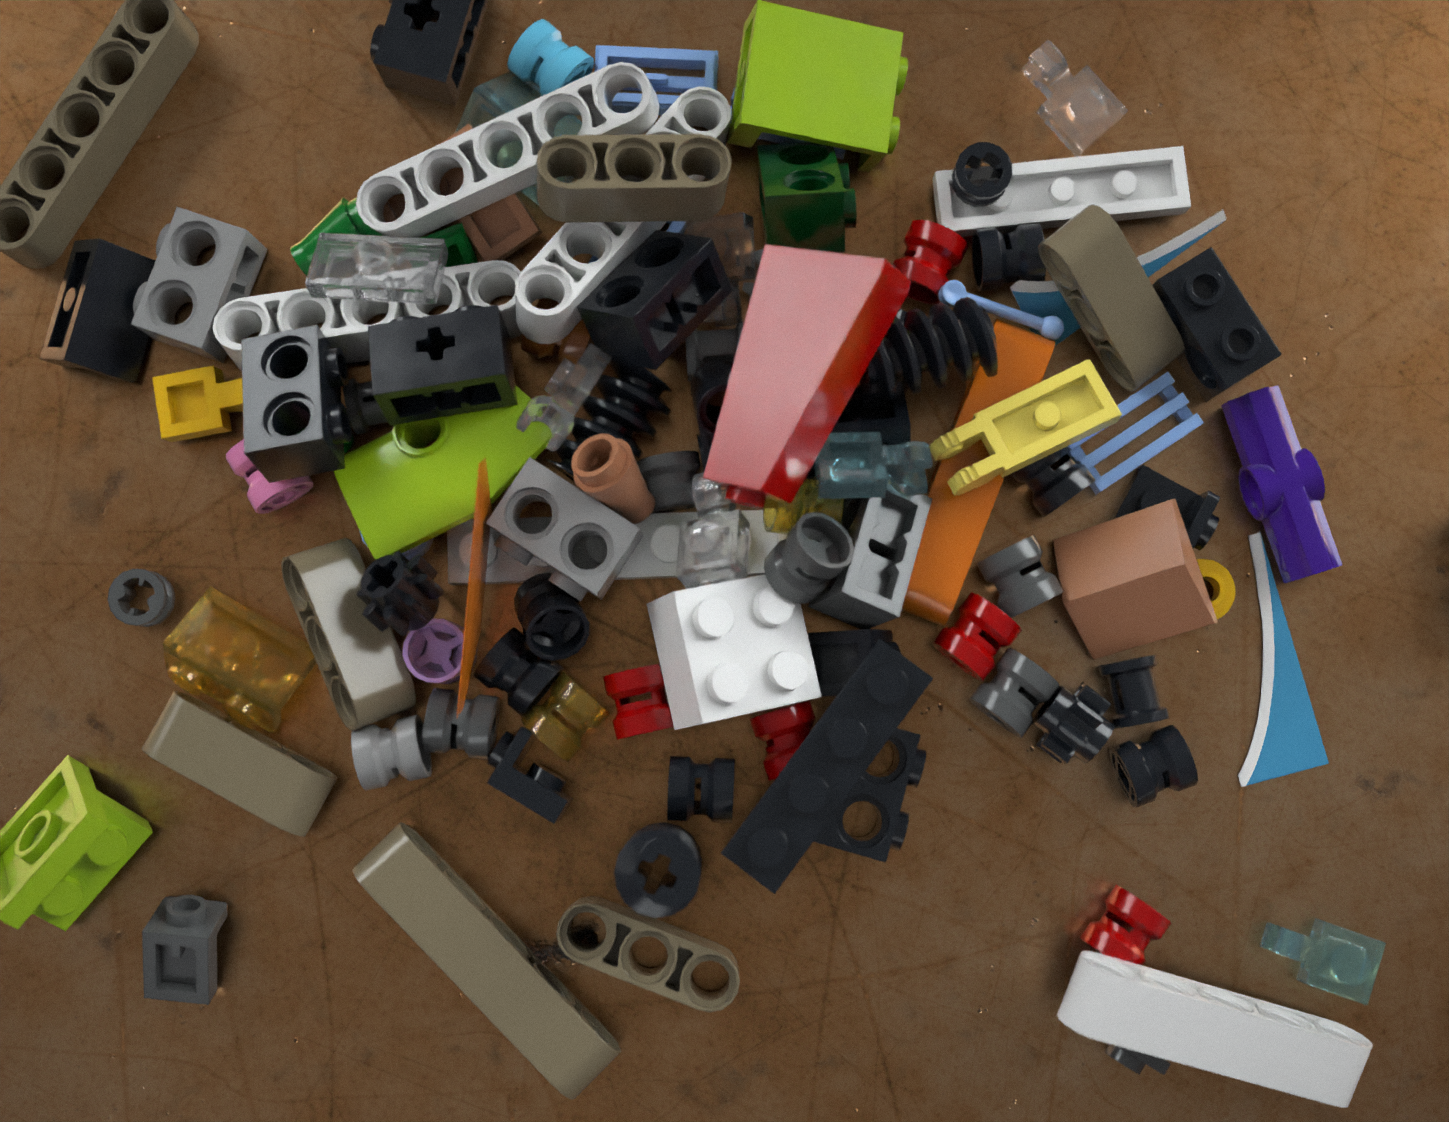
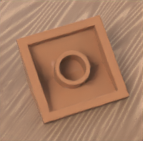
[1053,499,1218,660]

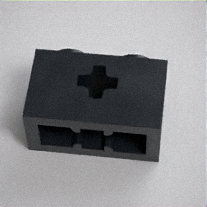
[370,0,488,106]
[368,305,518,426]

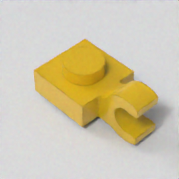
[152,365,243,443]

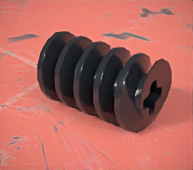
[859,297,998,400]
[546,360,672,482]
[614,822,703,918]

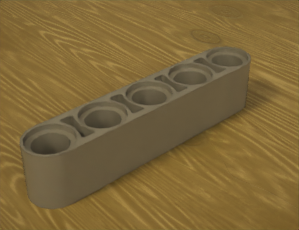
[0,0,199,269]
[352,822,621,1100]

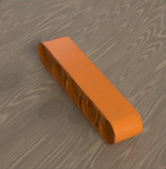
[902,318,1055,627]

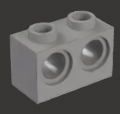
[131,207,267,363]
[486,457,643,601]

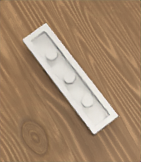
[932,146,1191,237]

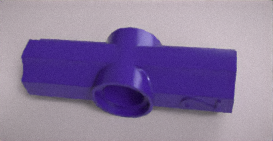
[1221,385,1343,583]

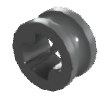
[108,568,175,627]

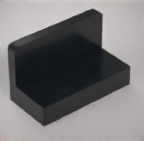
[39,238,156,382]

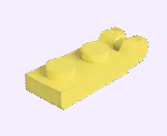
[928,359,1122,496]

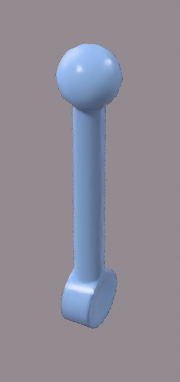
[938,280,1064,340]

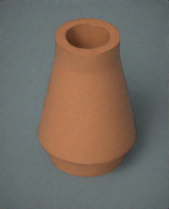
[571,434,655,524]

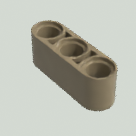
[536,134,732,223]
[1038,204,1185,391]
[281,538,416,730]
[141,691,337,837]
[556,896,740,1012]

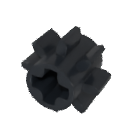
[357,551,444,636]
[1033,685,1115,764]

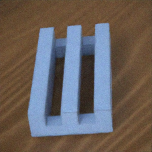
[594,45,719,116]
[1068,372,1204,495]

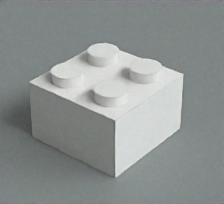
[647,574,822,730]

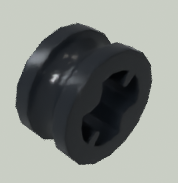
[951,142,1012,207]

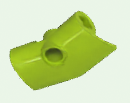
[333,386,561,559]

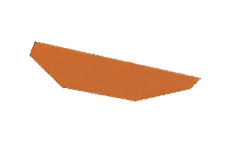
[456,458,492,718]

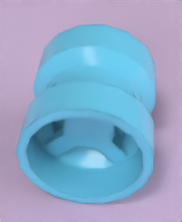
[507,19,594,97]

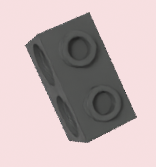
[808,473,932,630]

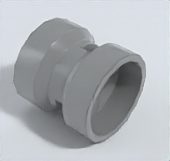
[351,715,432,791]

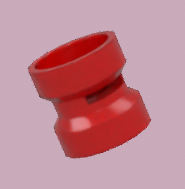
[892,219,969,306]
[932,592,1022,682]
[603,663,674,740]
[750,700,816,781]
[1080,885,1171,966]

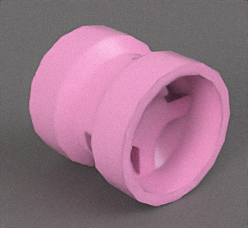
[226,439,314,514]

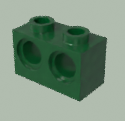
[757,142,857,253]

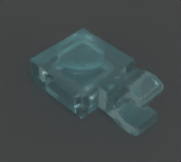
[814,432,933,499]
[1260,918,1386,1005]

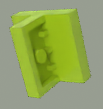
[0,755,153,932]

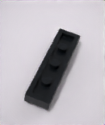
[721,639,933,894]

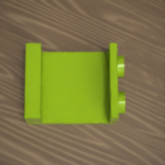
[727,0,908,172]

